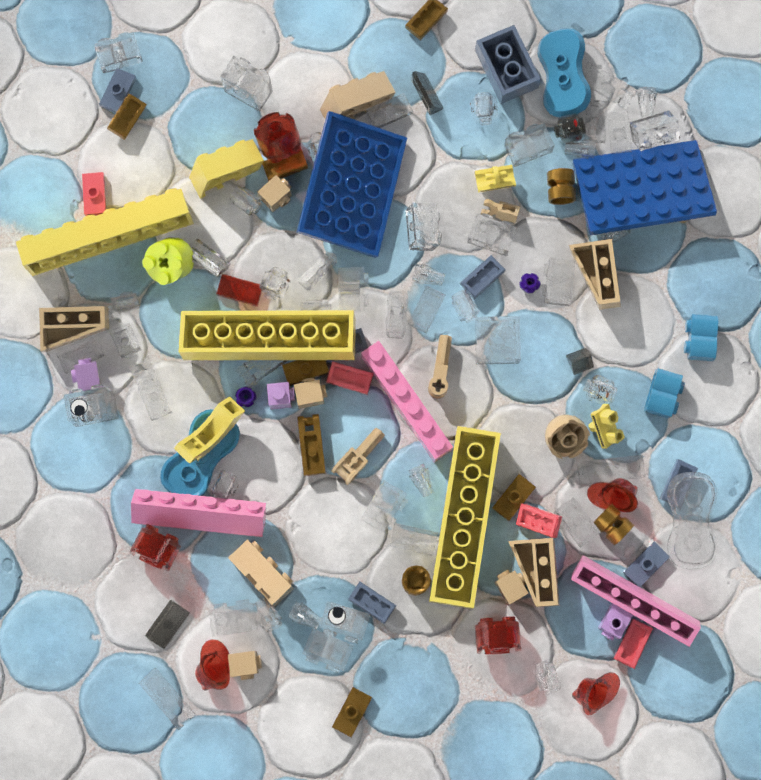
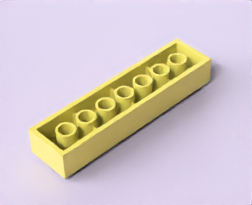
[16,188,194,276]
[178,310,356,360]
[429,426,501,609]

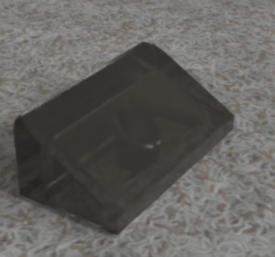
[411,71,443,115]
[145,600,190,649]

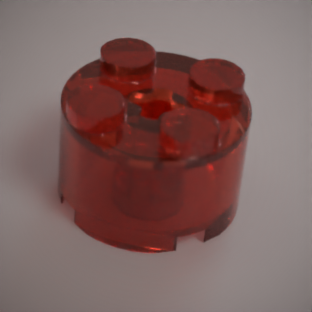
[254,112,301,163]
[129,524,181,571]
[475,616,522,655]

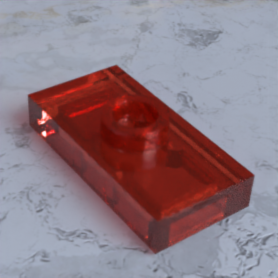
[216,274,264,307]

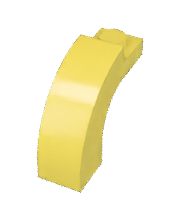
[174,396,245,463]

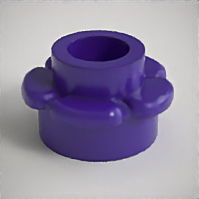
[519,273,541,294]
[235,386,257,407]

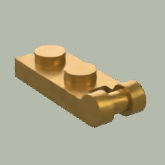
[297,414,326,476]

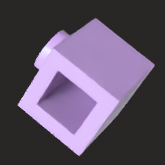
[71,358,101,391]
[267,382,295,410]
[598,604,633,641]

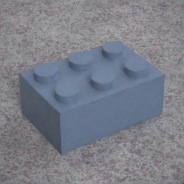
[475,25,541,104]

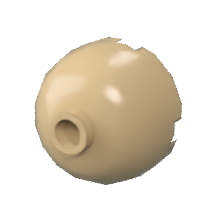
[545,414,590,459]

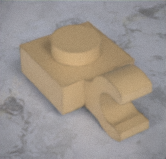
[481,199,520,223]

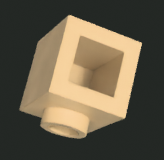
[257,175,292,212]
[294,378,327,409]
[495,569,528,605]
[228,651,262,680]

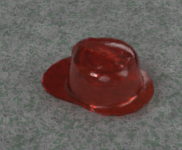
[587,478,638,513]
[195,639,230,691]
[572,672,620,715]

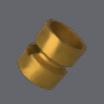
[547,168,576,205]
[592,504,634,546]
[401,565,431,596]

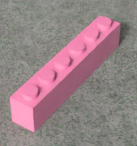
[361,341,453,463]
[131,489,266,537]
[571,555,701,647]

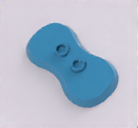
[537,28,591,117]
[160,409,240,496]

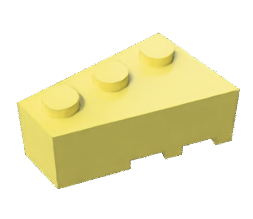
[189,139,264,199]

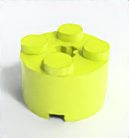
[142,237,194,285]

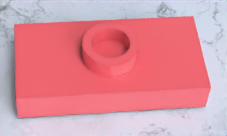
[82,172,106,216]
[326,361,374,395]
[516,503,562,538]
[613,619,653,669]

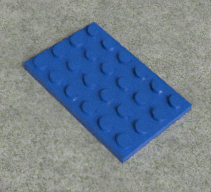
[296,111,407,258]
[572,140,717,235]

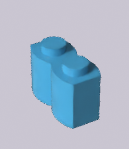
[684,314,718,362]
[644,368,685,419]

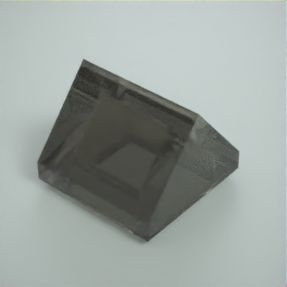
[566,348,594,375]

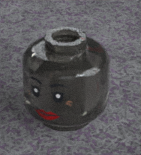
[554,114,586,144]

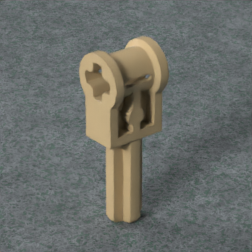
[428,335,452,399]
[331,428,385,485]

